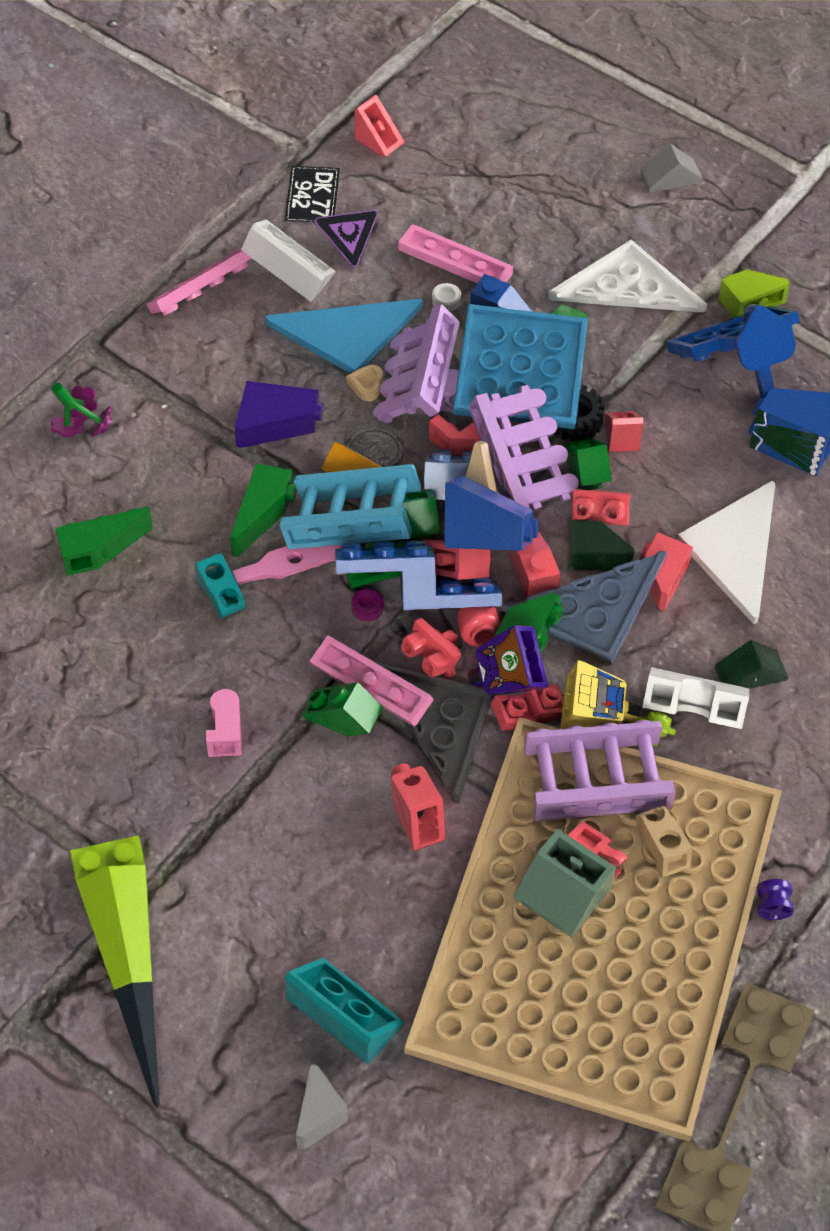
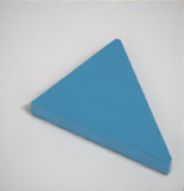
[265,299,423,374]

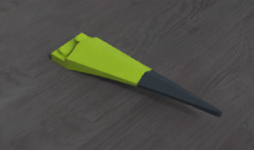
[70,835,160,1108]

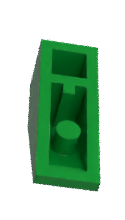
[230,463,297,557]

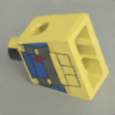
[560,660,641,729]

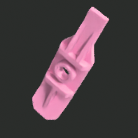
[232,545,342,586]

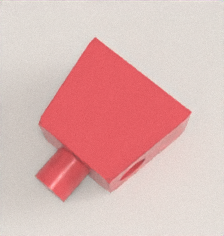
[391,764,446,851]

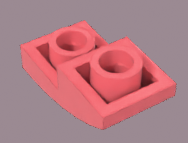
[491,685,563,731]

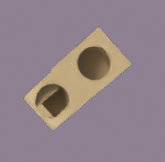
[636,805,692,878]

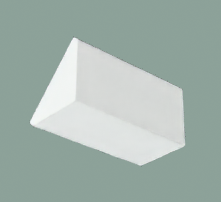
[241,220,336,302]

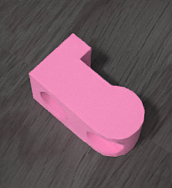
[206,689,242,757]

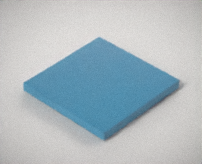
[453,304,588,429]

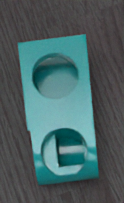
[195,553,245,619]

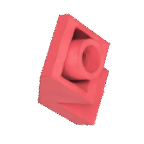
[429,414,481,456]

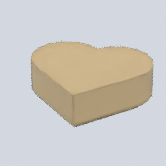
[346,365,383,401]

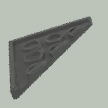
[371,660,493,804]

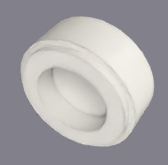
[432,283,461,312]

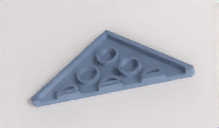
[500,551,667,664]

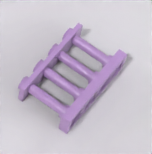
[524,720,675,821]

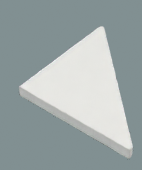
[548,240,707,313]
[677,481,775,624]

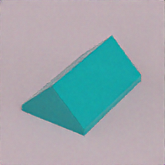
[284,957,405,1065]

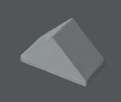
[641,144,703,192]
[296,1065,348,1150]

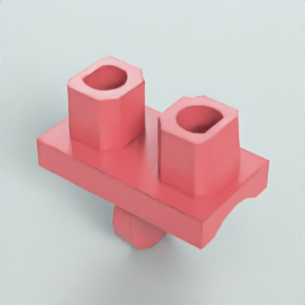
[572,489,631,526]
[401,618,461,679]

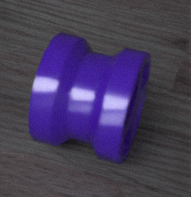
[757,879,794,920]

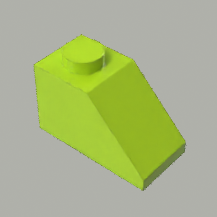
[718,269,790,318]

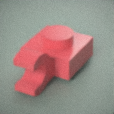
[568,822,627,879]

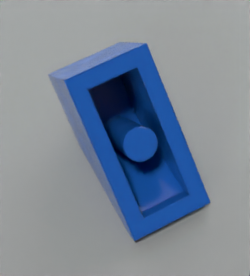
[470,274,531,311]

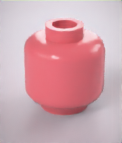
[456,606,501,647]

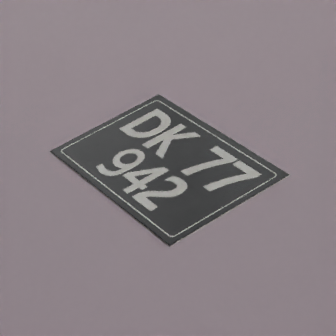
[285,166,340,223]

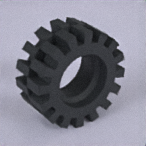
[554,385,605,442]

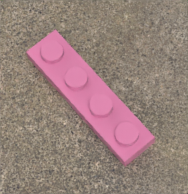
[398,224,513,283]
[146,248,252,315]
[309,635,434,727]

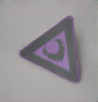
[315,210,378,268]

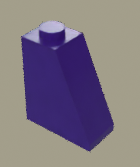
[235,381,324,448]

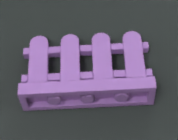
[373,304,460,424]
[468,385,579,511]

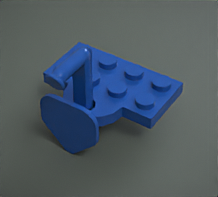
[666,304,800,398]

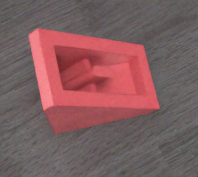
[354,94,404,157]
[604,411,643,452]

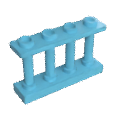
[279,464,421,549]

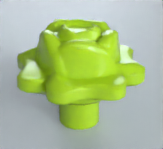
[638,711,676,747]

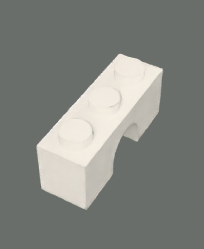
[642,667,750,729]

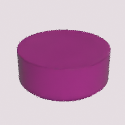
[352,589,384,622]

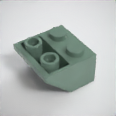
[514,828,616,938]

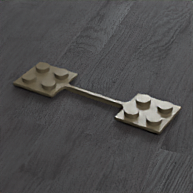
[655,982,814,1231]

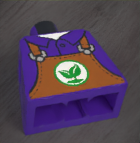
[468,625,549,695]

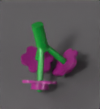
[51,383,113,437]

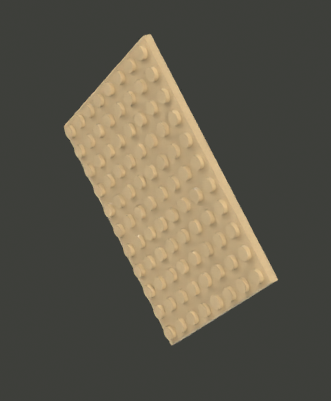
[404,717,782,1142]

